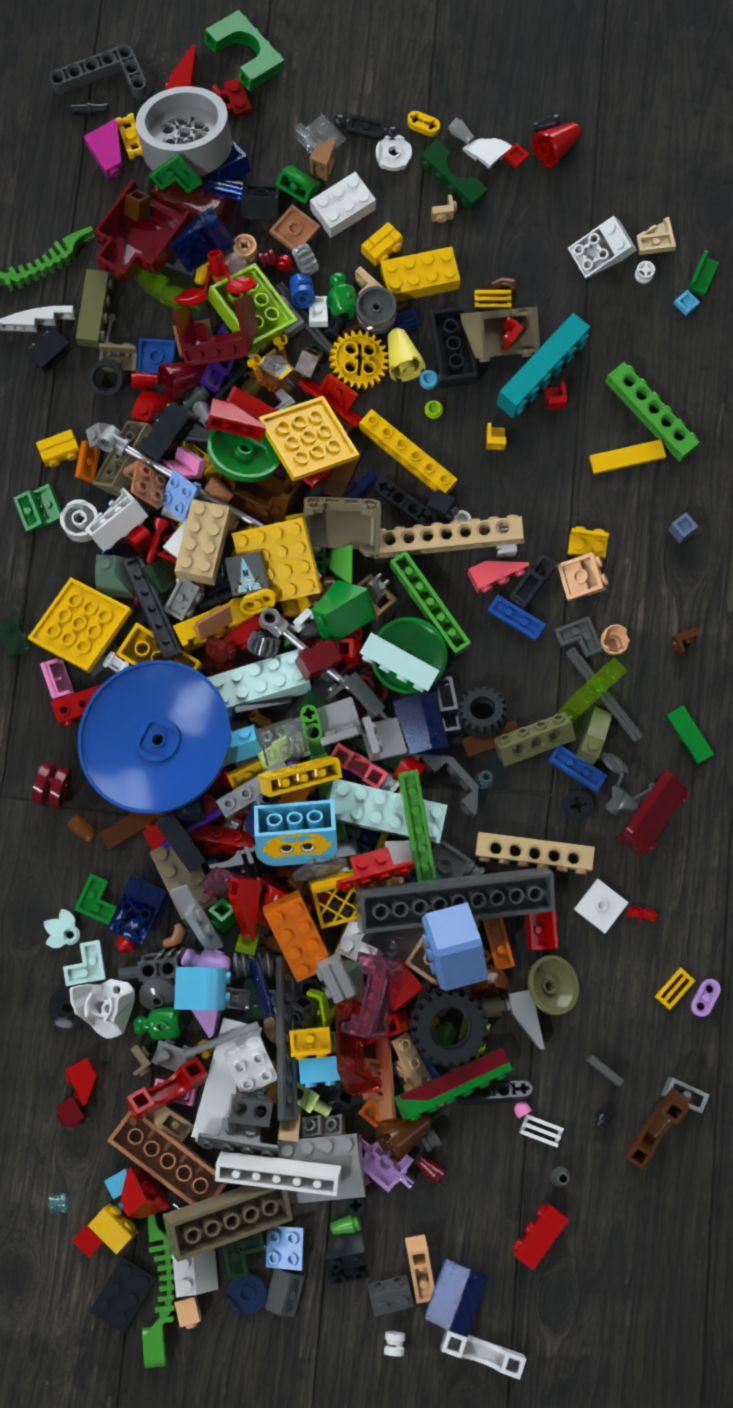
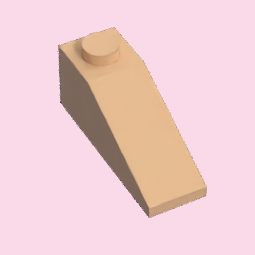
[405,1234,436,1304]

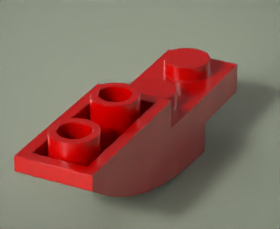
[216,613,288,657]

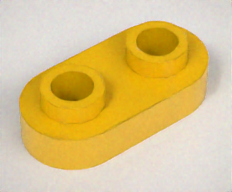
[240,589,277,615]

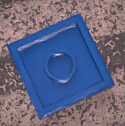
[136,338,176,377]

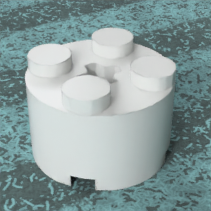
[60,499,98,542]

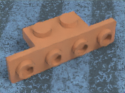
[361,1038,396,1122]

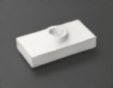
[309,296,328,327]

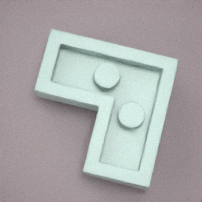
[63,940,106,986]

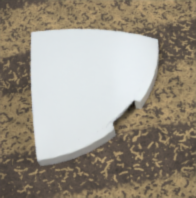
[463,138,512,169]

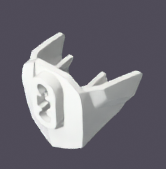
[69,979,135,1039]

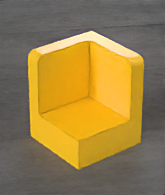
[486,423,506,450]
[280,595,312,618]

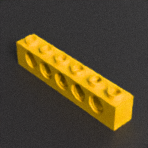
[359,409,458,495]

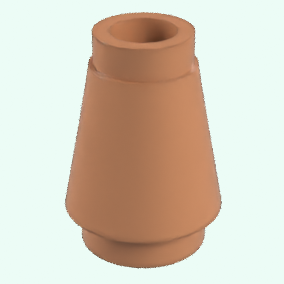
[204,477,234,503]

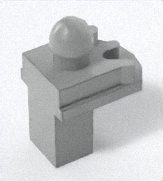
[275,388,296,411]

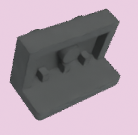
[368,1275,414,1317]

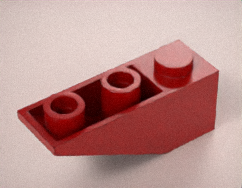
[228,877,262,941]

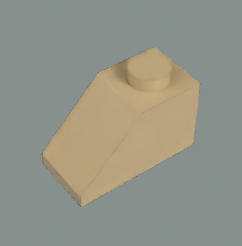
[147,1105,194,1142]

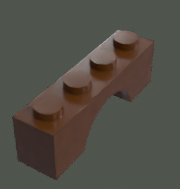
[625,1088,689,1169]

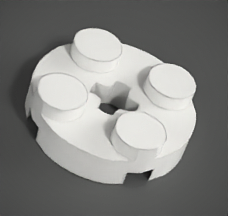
[376,135,412,171]
[289,601,318,633]

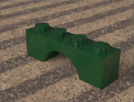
[421,140,488,211]

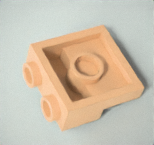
[558,552,608,601]

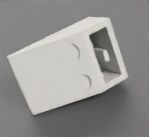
[568,216,637,278]

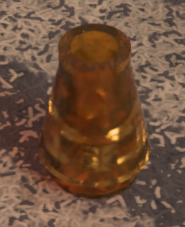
[67,814,95,842]

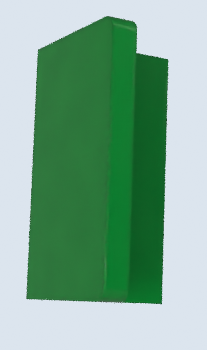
[688,250,719,296]

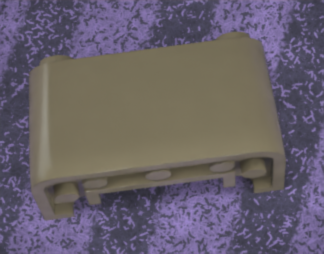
[460,307,540,362]
[303,497,381,557]

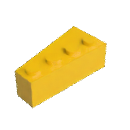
[173,597,253,654]

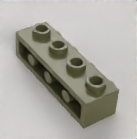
[76,269,113,348]

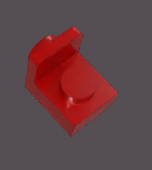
[501,317,524,351]

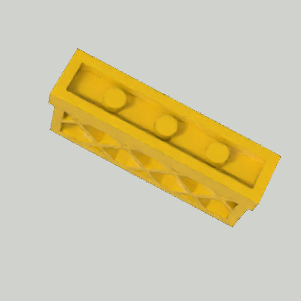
[308,870,392,929]

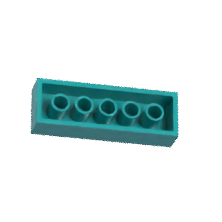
[496,313,590,418]

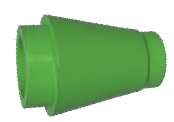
[331,1214,362,1235]

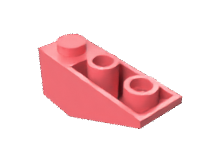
[467,561,529,593]

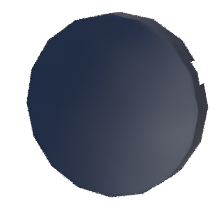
[227,1272,267,1315]

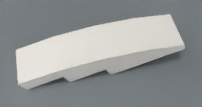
[0,306,76,332]

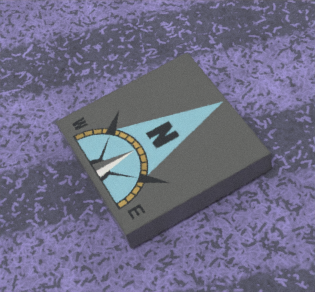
[224,551,270,596]

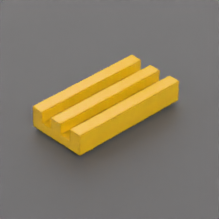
[474,290,512,310]
[654,967,696,1010]

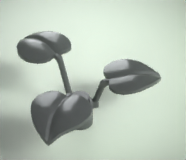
[600,751,655,815]

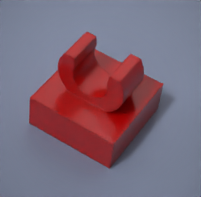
[503,142,529,170]

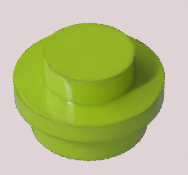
[425,400,443,419]

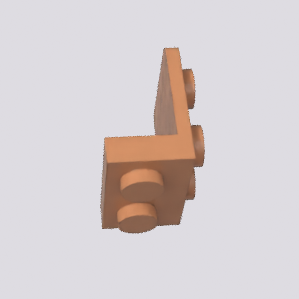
[123,460,167,509]

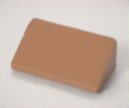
[193,604,232,640]

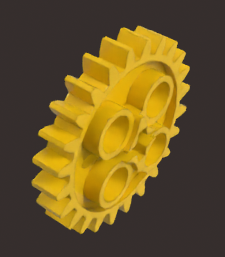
[329,330,389,391]

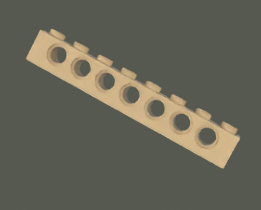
[373,514,525,559]

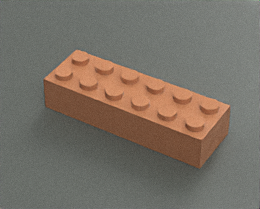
[107,1111,227,1205]

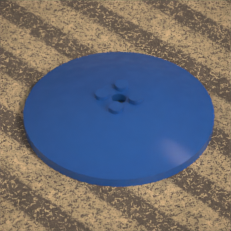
[78,660,232,815]

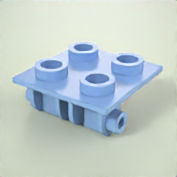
[163,469,201,522]
[266,1226,305,1271]

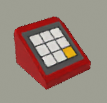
[220,816,244,830]

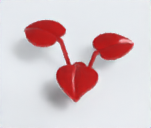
[173,250,257,306]

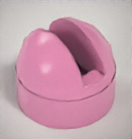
[514,1101,532,1119]

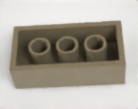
[149,845,218,925]

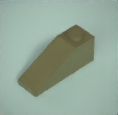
[575,706,612,765]

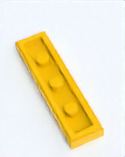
[589,439,666,475]

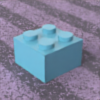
[298,1055,341,1088]

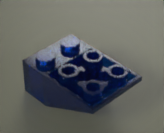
[170,206,235,273]
[106,875,169,946]

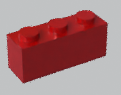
[512,1203,569,1270]

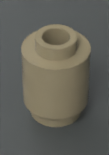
[478,996,506,1018]

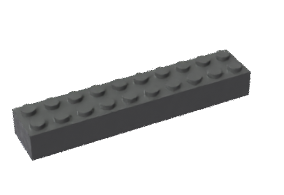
[355,867,555,934]

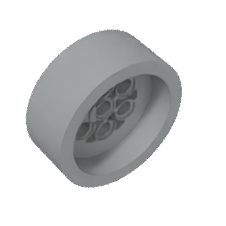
[136,86,232,177]

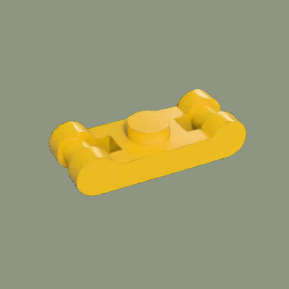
[115,113,143,160]

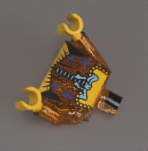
[247,334,296,393]

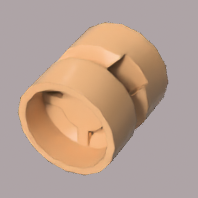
[233,234,258,267]

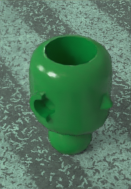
[326,273,358,320]
[133,1007,184,1040]

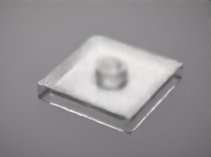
[293,858,348,881]

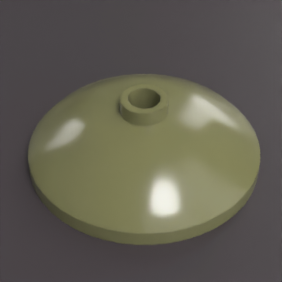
[528,955,579,1015]

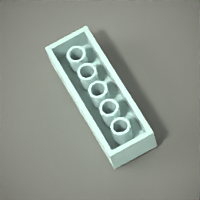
[207,649,312,717]
[326,779,447,845]

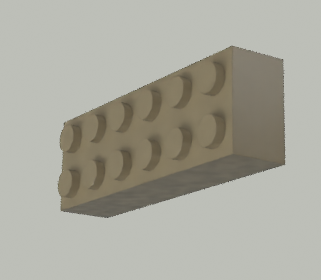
[163,1185,293,1262]

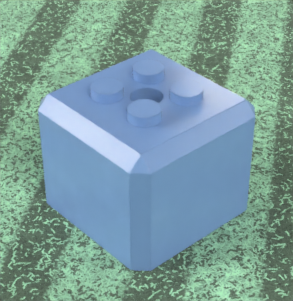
[421,902,488,991]

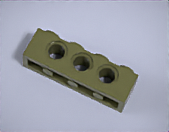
[494,712,576,767]

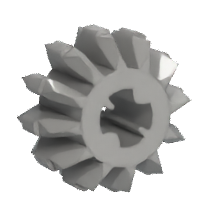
[292,243,319,276]

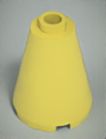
[388,328,426,382]

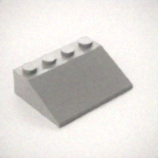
[277,1133,366,1204]

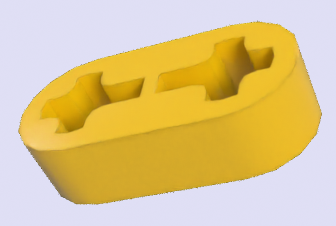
[407,111,440,137]

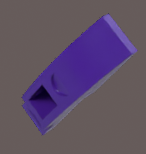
[200,321,234,393]

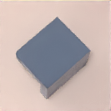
[668,512,698,544]

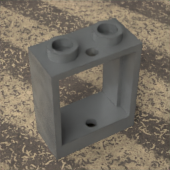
[323,672,385,722]

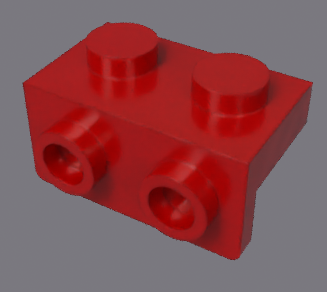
[525,910,559,950]

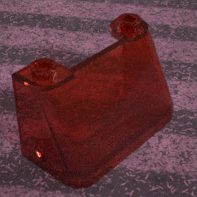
[150,176,237,238]
[335,997,381,1096]

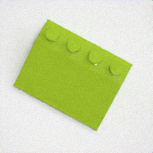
[207,263,298,355]

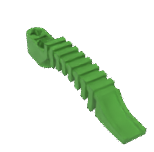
[0,226,95,292]
[300,705,348,841]
[142,1213,176,1368]

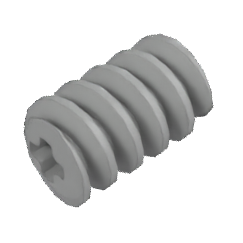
[233,952,273,977]

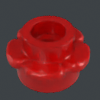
[276,254,293,272]

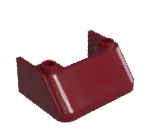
[172,294,258,366]
[615,769,690,856]

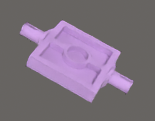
[361,1138,415,1193]

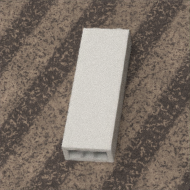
[191,1018,262,1142]

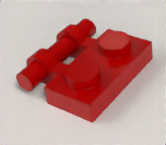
[211,78,252,118]

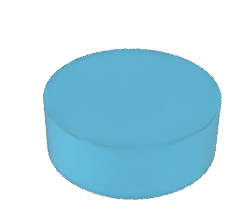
[419,370,438,390]

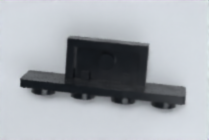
[211,349,265,403]

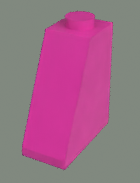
[84,119,123,179]

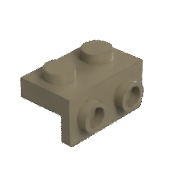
[99,342,138,373]

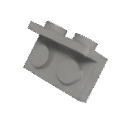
[164,579,205,621]
[151,1039,197,1072]

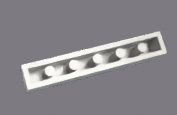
[215,1151,342,1196]

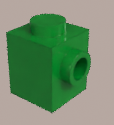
[208,898,237,934]

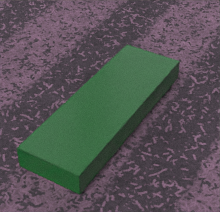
[666,705,714,764]

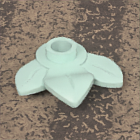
[44,909,80,948]

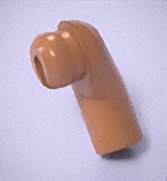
[162,923,186,949]

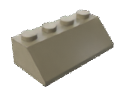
[92,420,153,498]

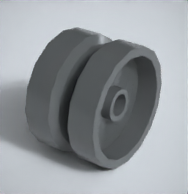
[356,286,397,335]

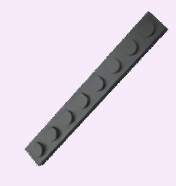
[276,957,298,1121]

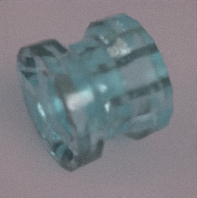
[49,1192,68,1215]

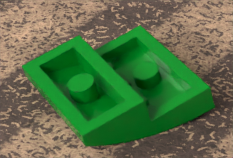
[13,483,62,532]

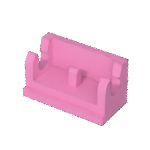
[40,658,74,700]

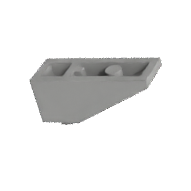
[505,990,545,1050]

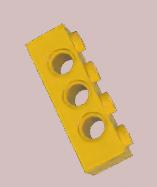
[258,755,342,797]

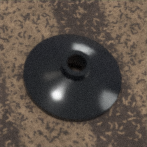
[48,988,83,1028]

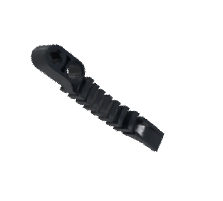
[209,839,361,879]

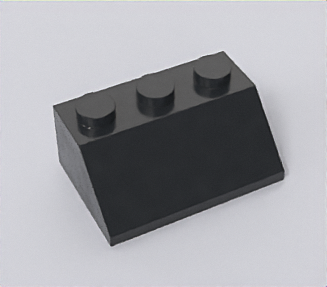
[140,402,200,463]

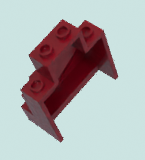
[93,180,199,283]

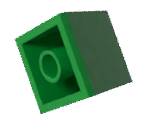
[311,580,377,642]

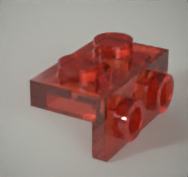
[203,635,237,675]

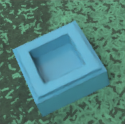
[673,289,700,316]

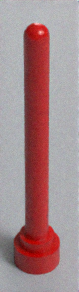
[133,517,169,607]

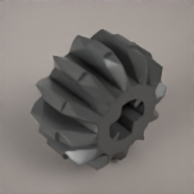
[247,631,281,658]

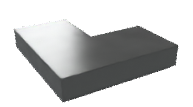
[553,616,604,658]

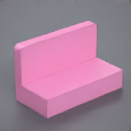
[163,446,206,479]

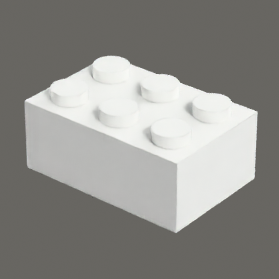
[310,172,376,238]

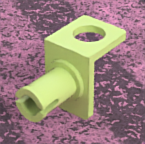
[297,1082,332,1117]

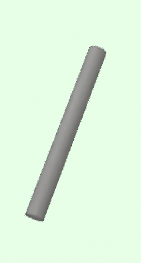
[182,1021,260,1059]

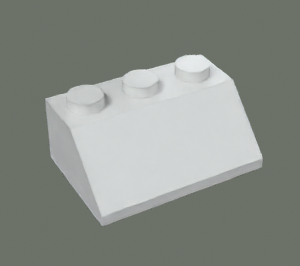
[172,1249,219,1297]

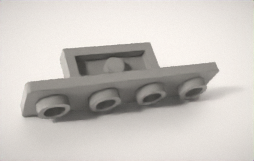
[170,885,224,950]

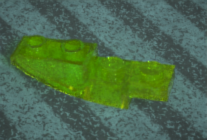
[134,268,203,310]
[558,657,627,724]

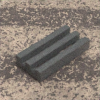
[586,1055,624,1087]

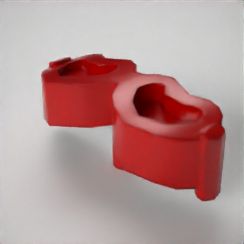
[626,906,658,922]

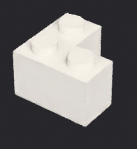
[335,919,384,972]

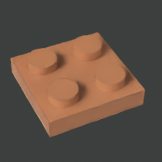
[269,204,320,251]

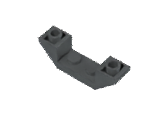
[421,755,478,817]

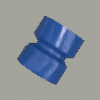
[289,273,316,309]

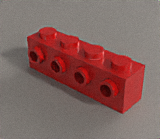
[51,684,102,727]

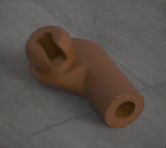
[490,277,518,291]

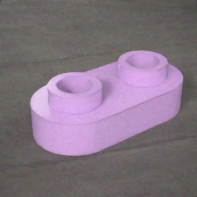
[690,979,721,1016]

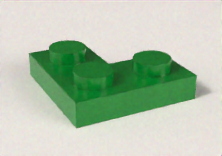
[150,153,202,193]
[74,874,119,926]

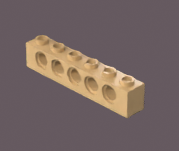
[474,832,595,875]

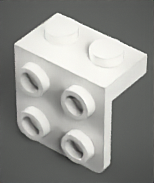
[224,1036,277,1093]

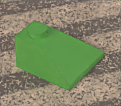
[326,545,353,584]

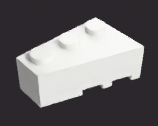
[85,487,148,552]

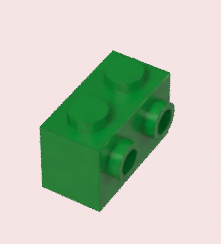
[275,165,321,204]

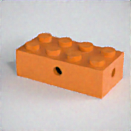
[263,889,331,983]

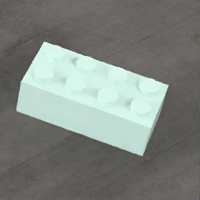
[360,633,439,693]

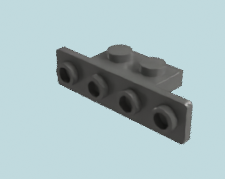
[198,1117,279,1158]

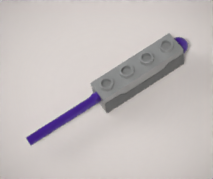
[161,760,296,849]

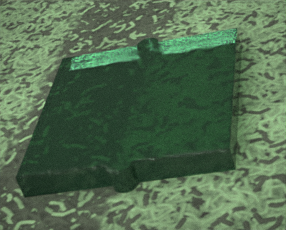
[141,559,177,594]

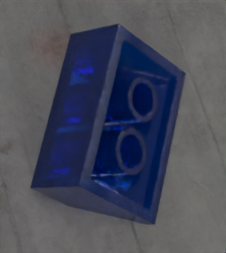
[392,692,449,757]
[424,1258,489,1337]

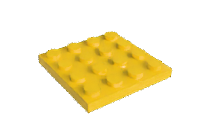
[258,396,359,481]
[231,517,323,604]
[28,577,133,673]

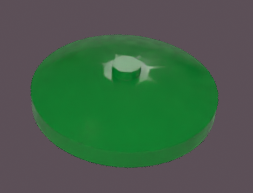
[206,429,281,482]
[372,617,447,694]

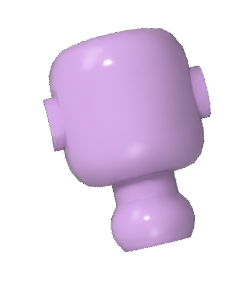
[181,948,231,972]

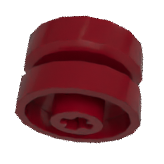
[32,762,72,810]

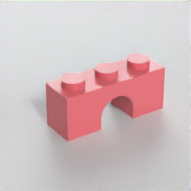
[331,742,389,789]

